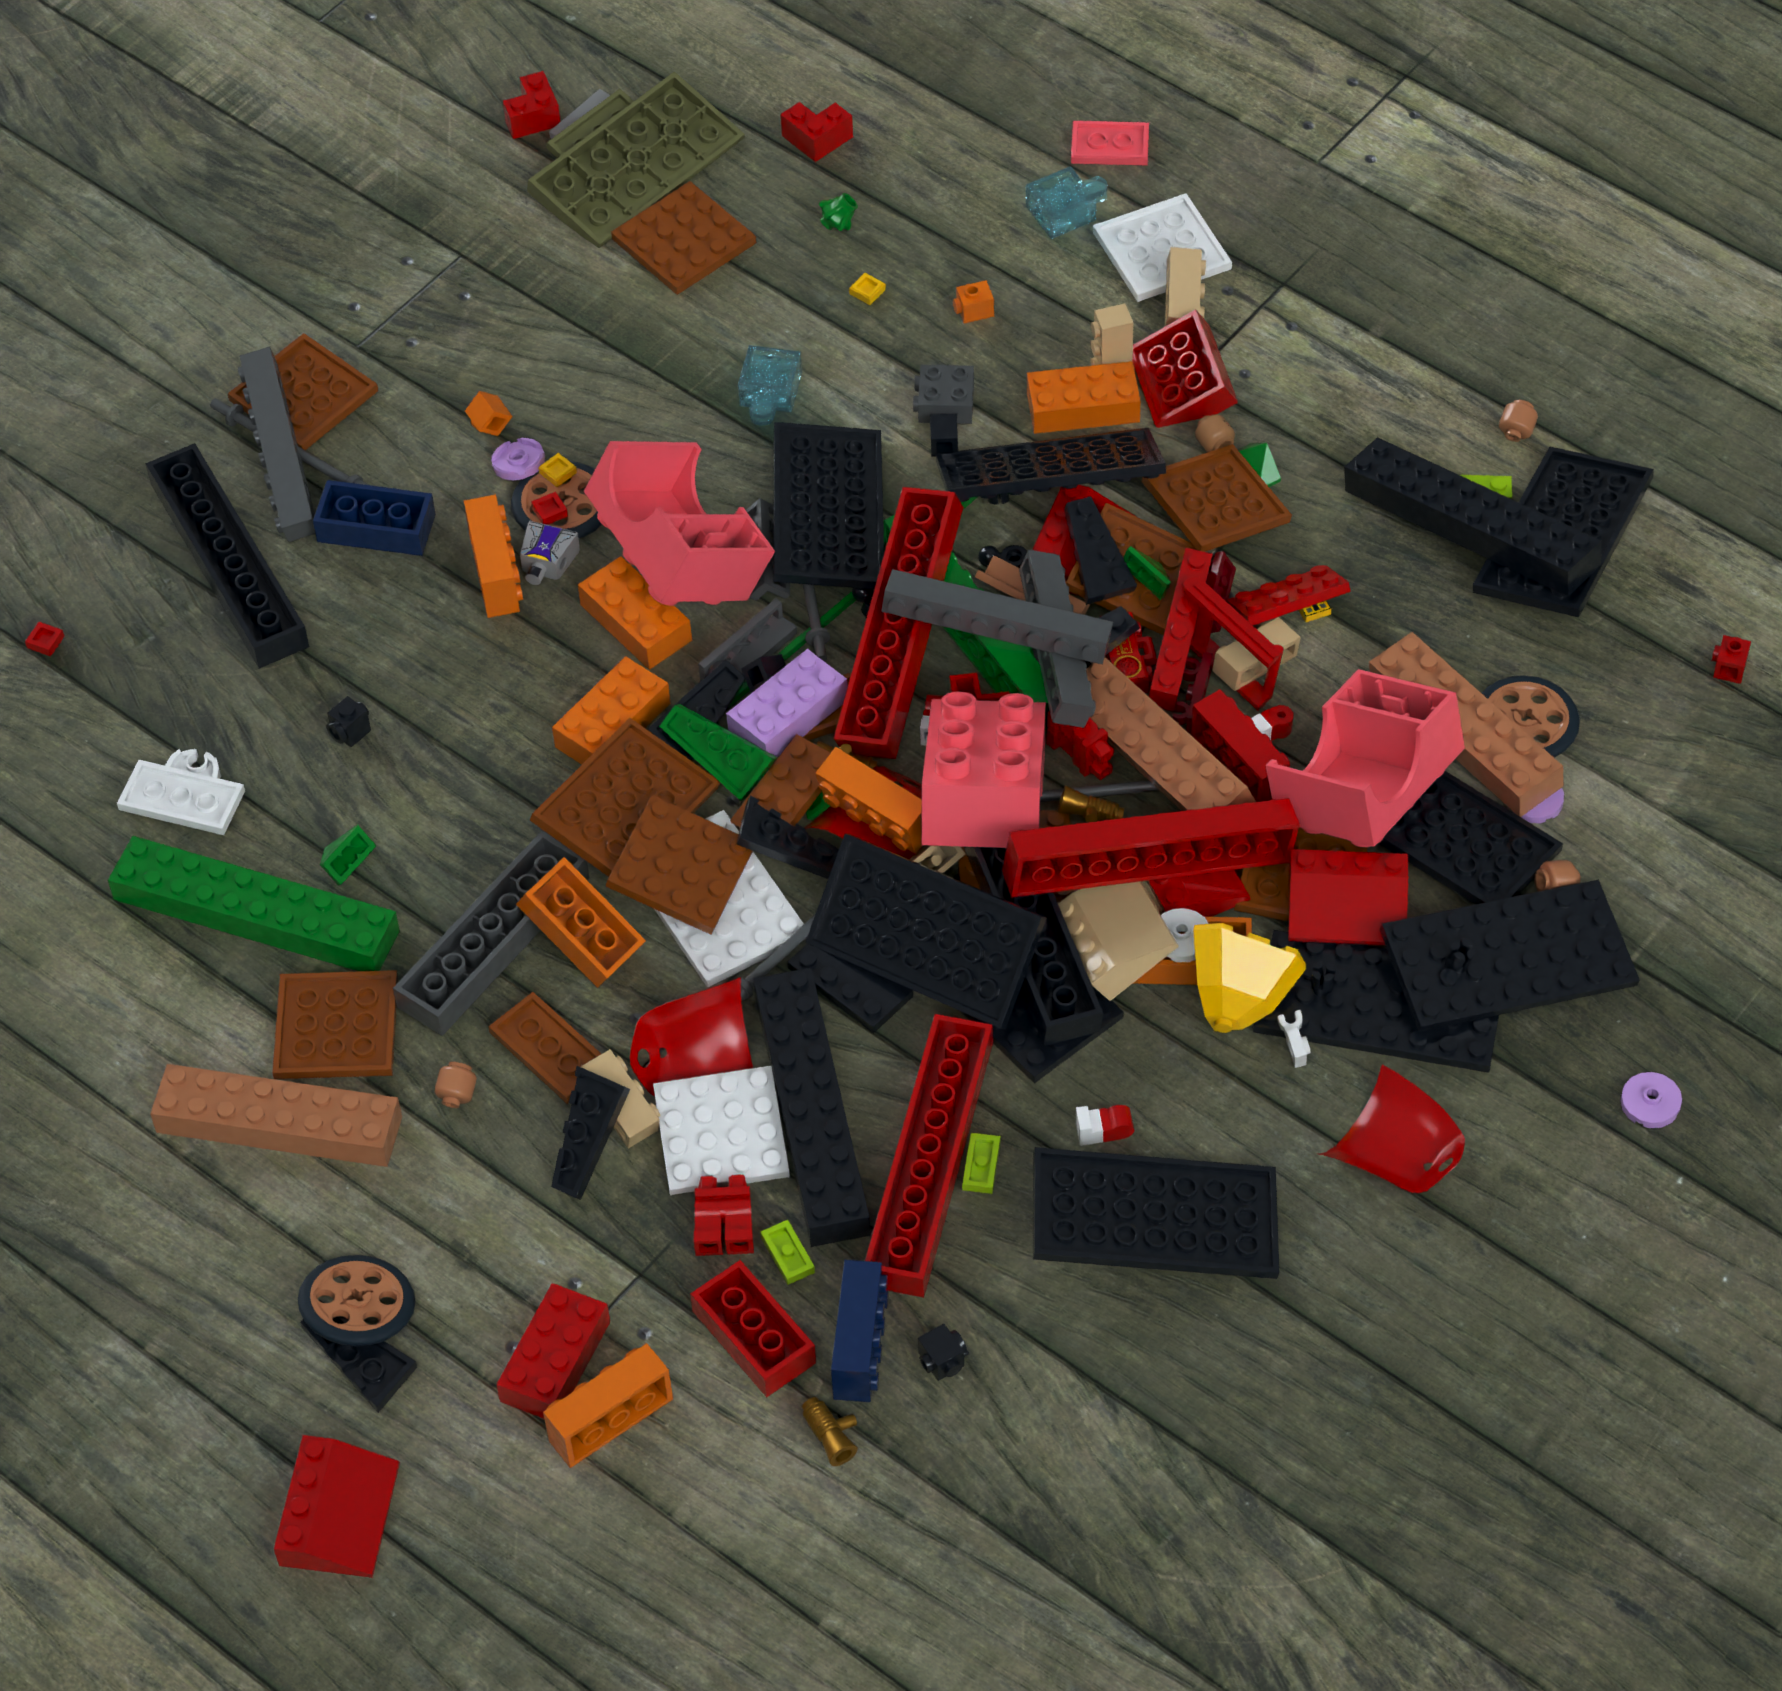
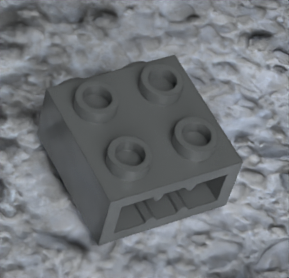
[913,365,974,424]

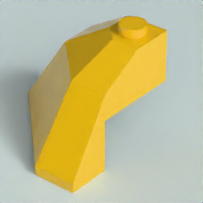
[1193,923,1306,1033]

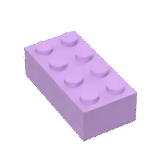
[726,649,848,757]

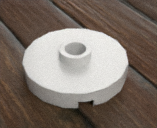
[1161,908,1209,963]

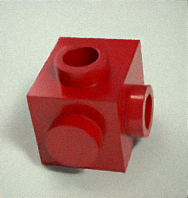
[1711,635,1751,684]

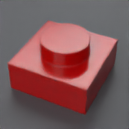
[531,491,568,525]
[25,622,65,657]

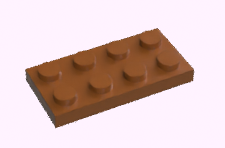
[730,734,830,830]
[488,992,601,1104]

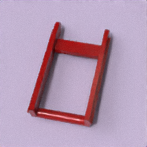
[1183,577,1284,711]

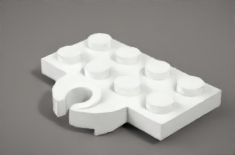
[117,749,245,835]

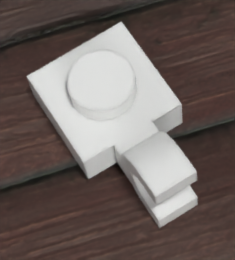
[1277,1010,1311,1068]

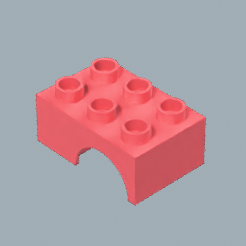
[584,441,775,606]
[1266,669,1465,847]
[922,692,1046,848]

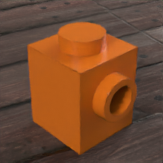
[953,280,994,323]
[465,391,513,436]

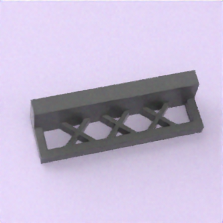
[746,498,791,601]
[698,598,797,682]

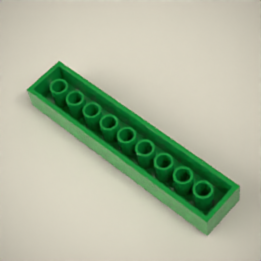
[883,515,1050,737]
[108,836,400,971]

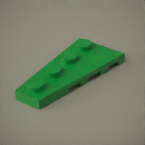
[659,704,777,801]

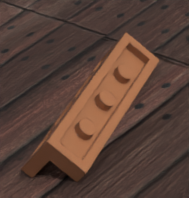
[975,556,1090,615]

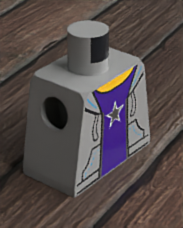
[520,521,580,585]

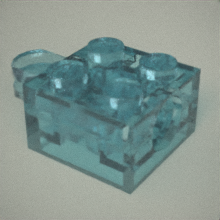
[1026,166,1107,239]
[738,345,802,426]

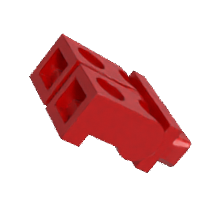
[1046,711,1114,780]
[694,1175,754,1256]

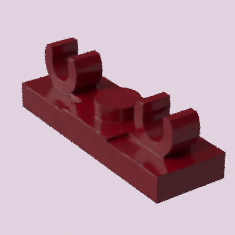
[1206,551,1236,633]
[1172,652,1213,735]

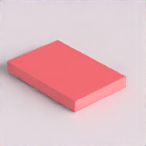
[1071,121,1149,166]

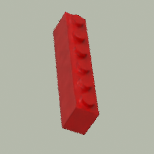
[1149,548,1213,711]

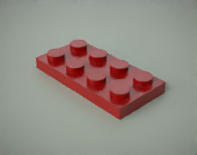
[1226,565,1351,625]

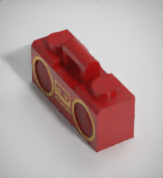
[1099,612,1157,693]

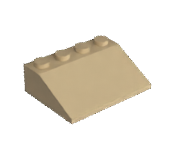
[1058,881,1179,1001]

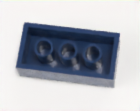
[313,480,436,556]
[831,1260,889,1402]

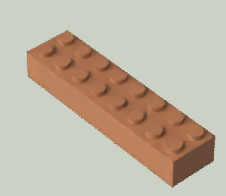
[1369,632,1564,817]
[1086,657,1256,811]
[150,1064,402,1167]

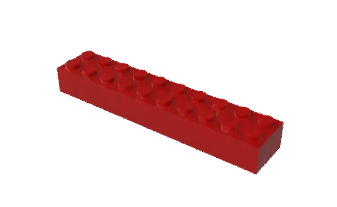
[834,487,964,759]
[1002,798,1300,898]
[865,1014,993,1298]

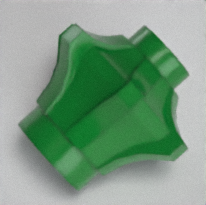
[819,193,858,231]

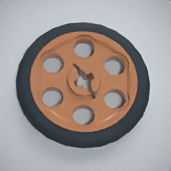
[511,461,602,539]
[1482,675,1580,758]
[298,1255,416,1346]

